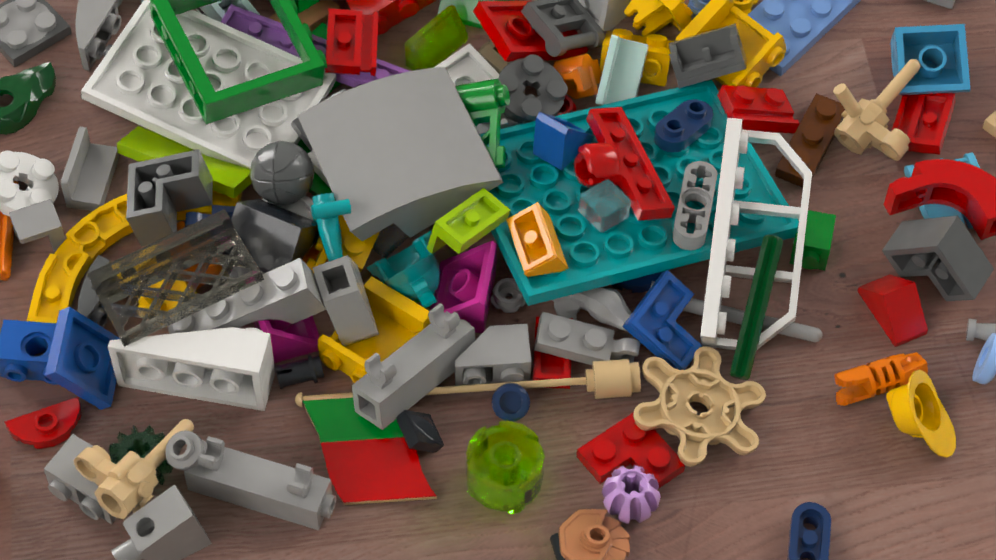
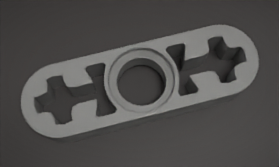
[672,161,718,250]

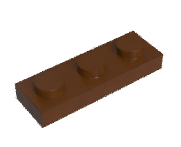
[775,93,845,187]

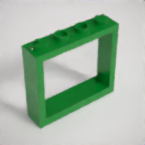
[150,0,327,125]

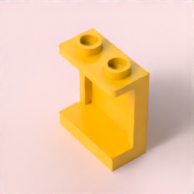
[675,0,787,87]
[318,276,431,383]

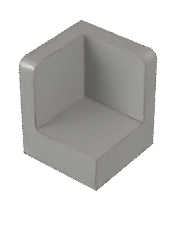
[9,199,66,251]

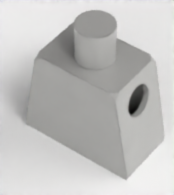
[111,485,212,560]

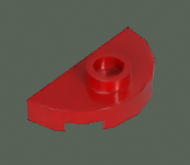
[4,397,82,449]

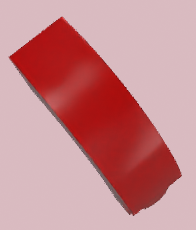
[883,159,996,240]

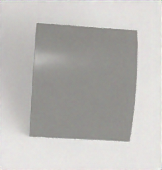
[297,67,503,241]

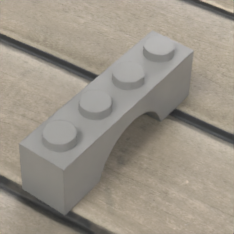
[166,258,326,334]

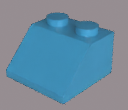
[890,24,971,95]

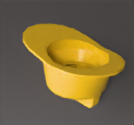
[886,370,956,458]

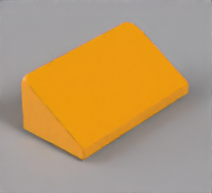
[506,202,568,277]

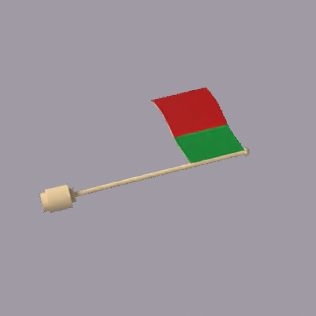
[295,359,641,505]

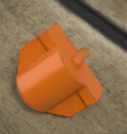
[553,54,602,99]

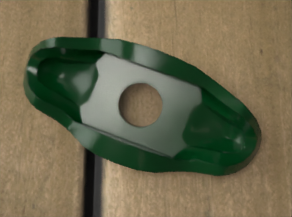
[0,62,56,134]

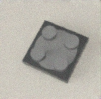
[0,0,72,67]

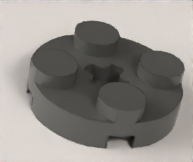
[498,55,568,124]

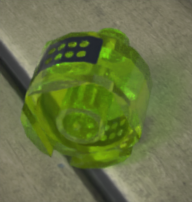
[466,420,545,514]

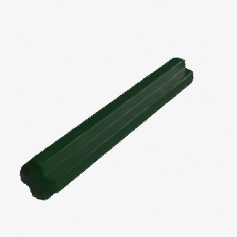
[730,235,783,380]

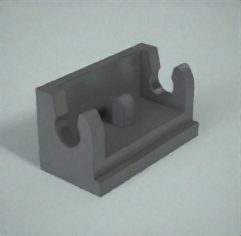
[669,24,747,88]

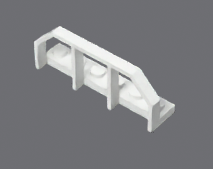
[700,118,812,350]

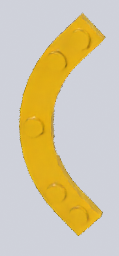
[27,191,242,323]

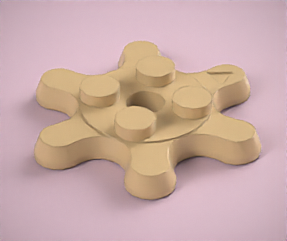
[633,346,766,467]

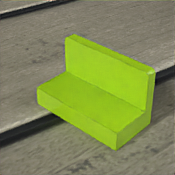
[427,188,510,254]

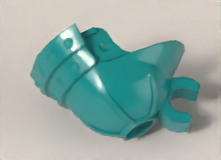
[366,231,440,308]

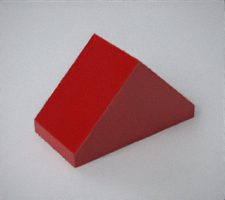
[857,274,928,347]

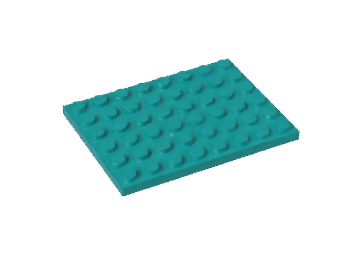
[480,80,799,306]

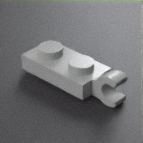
[534,312,640,365]

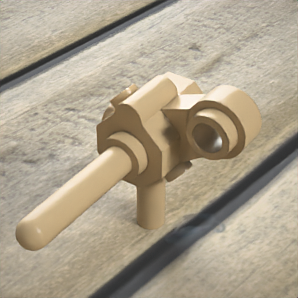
[833,59,921,161]
[74,419,194,520]

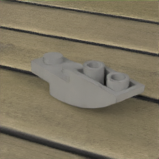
[75,0,123,71]

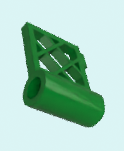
[455,79,510,172]

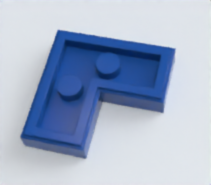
[622,270,702,370]

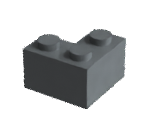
[126,149,213,247]
[882,215,994,301]

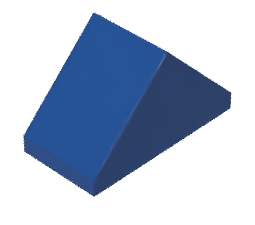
[533,112,594,171]

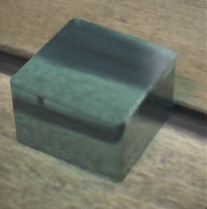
[579,179,631,232]

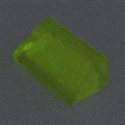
[405,4,468,71]

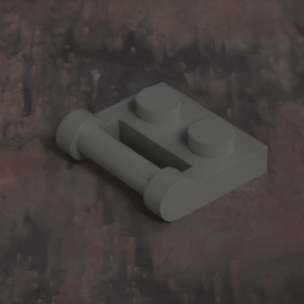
[521,0,605,57]

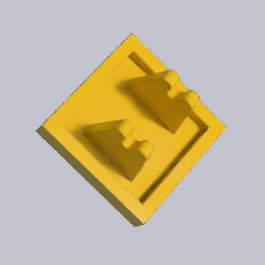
[624,0,693,37]

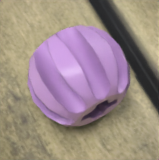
[602,465,661,524]

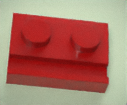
[325,8,379,76]
[717,85,800,134]
[892,93,956,155]

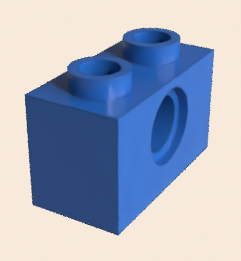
[0,319,58,385]

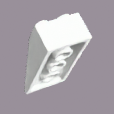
[108,327,275,411]

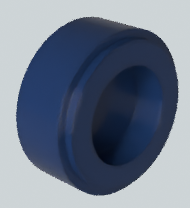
[492,383,530,422]

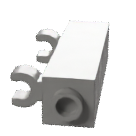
[352,303,475,430]
[184,436,336,530]

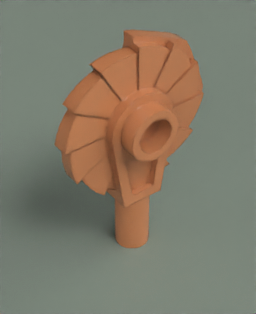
[559,509,630,560]

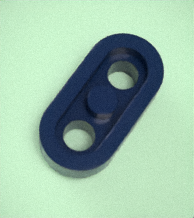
[654,99,713,153]
[787,502,831,560]

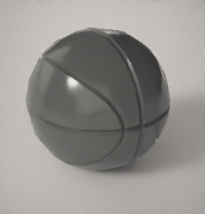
[250,141,314,205]

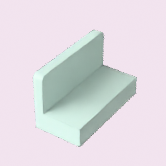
[595,35,649,106]

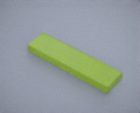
[117,126,252,198]

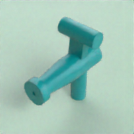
[311,193,352,263]

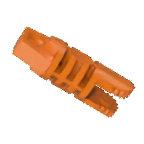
[834,352,928,406]

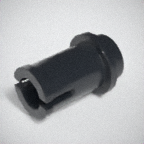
[275,354,325,389]

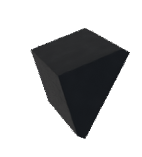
[222,199,319,273]

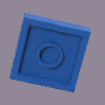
[45,307,120,410]

